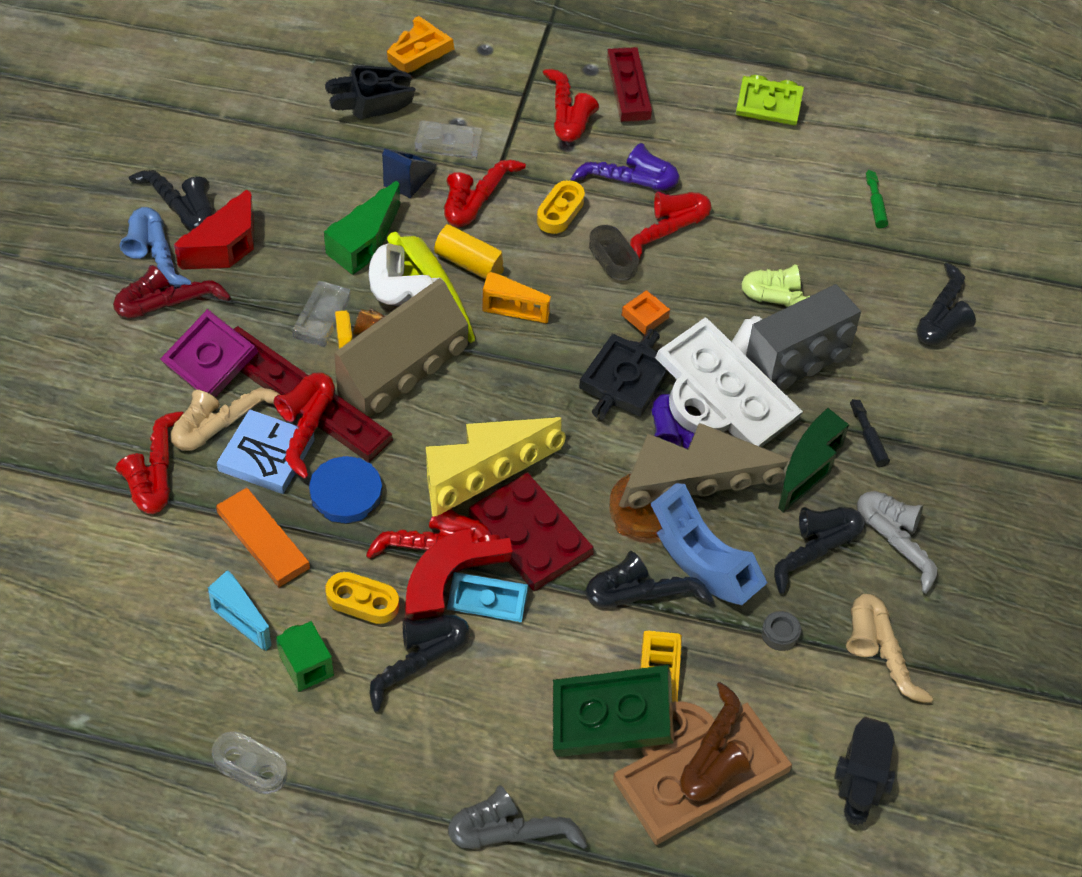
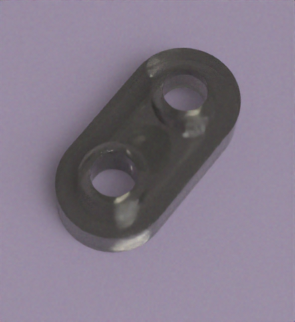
[589,225,639,281]

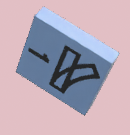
[217,409,315,494]

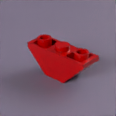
[174,189,254,270]

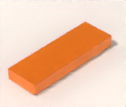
[216,487,310,588]

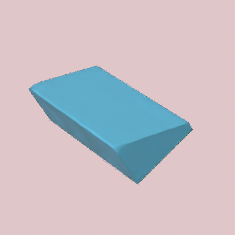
[447,572,529,622]

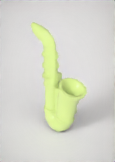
[741,264,810,307]

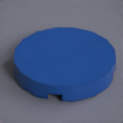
[309,456,382,523]

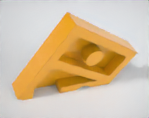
[387,16,454,73]

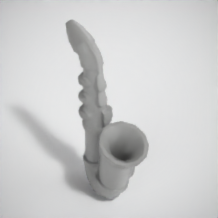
[857,491,938,594]

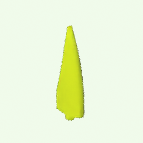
[387,232,475,343]

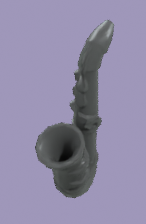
[448,785,588,849]

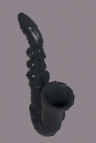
[129,170,214,230]
[916,263,976,345]
[774,507,865,594]
[585,551,714,608]
[369,615,471,713]

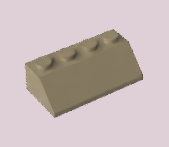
[334,278,468,418]

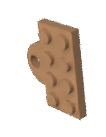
[613,701,792,845]

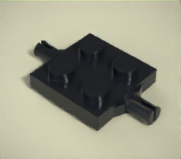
[579,329,670,420]

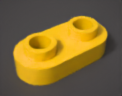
[537,180,585,234]
[325,572,399,624]

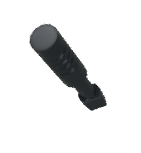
[850,399,890,467]

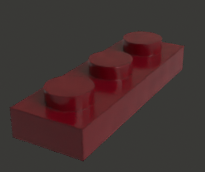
[607,47,652,122]

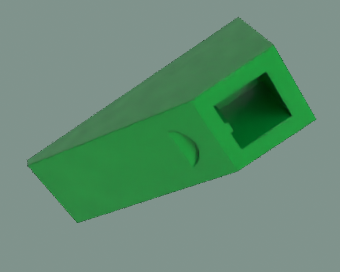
[324,181,400,275]

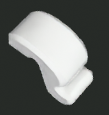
[368,243,447,307]

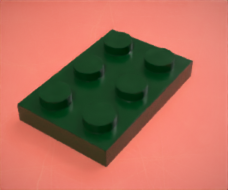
[553,665,674,757]

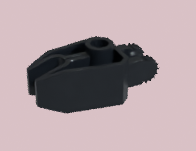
[325,65,416,120]
[834,716,895,826]

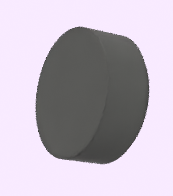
[761,611,801,651]

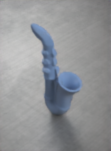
[119,207,191,288]

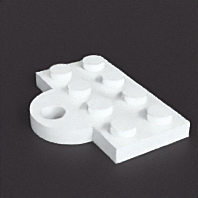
[655,317,803,447]

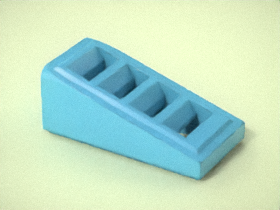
[208,571,271,651]

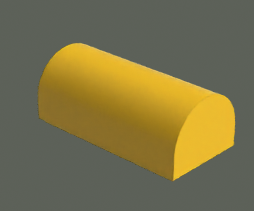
[434,224,504,280]

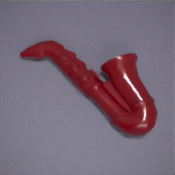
[113,265,231,319]

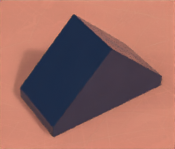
[382,148,437,199]

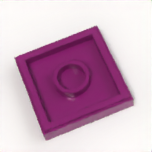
[160,309,259,397]

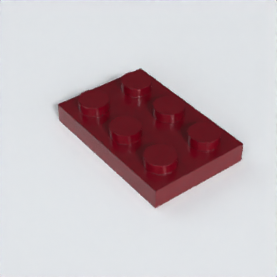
[469,472,594,591]

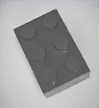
[746,284,861,390]

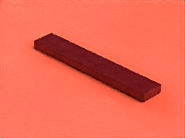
[234,326,393,463]

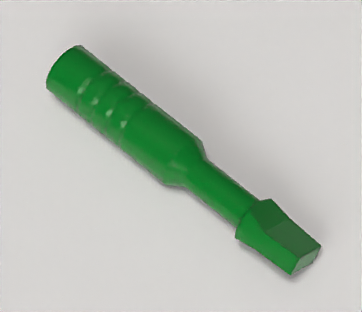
[866,170,888,229]

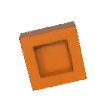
[622,290,670,335]

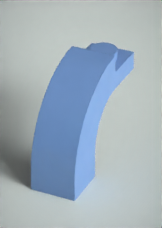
[651,483,767,605]

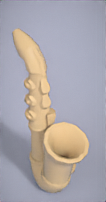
[171,388,281,451]
[846,594,933,703]

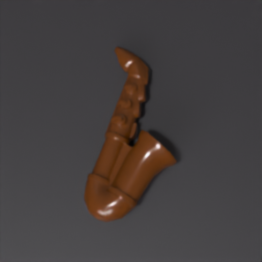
[679,682,751,801]

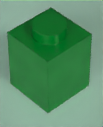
[276,621,334,692]

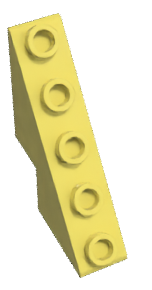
[426,417,566,517]

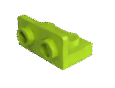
[736,75,804,126]

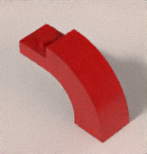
[405,529,513,620]

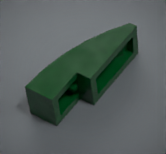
[778,408,849,513]

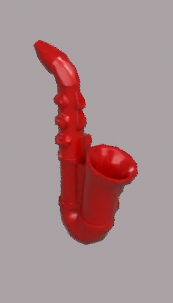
[543,69,599,142]
[444,159,526,228]
[630,191,712,263]
[274,372,335,479]
[115,411,184,514]
[366,509,492,559]

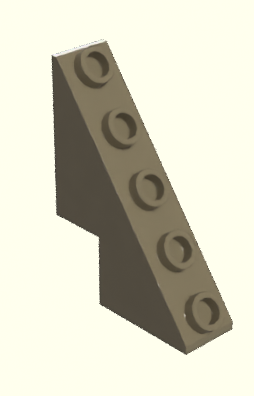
[619,423,789,508]

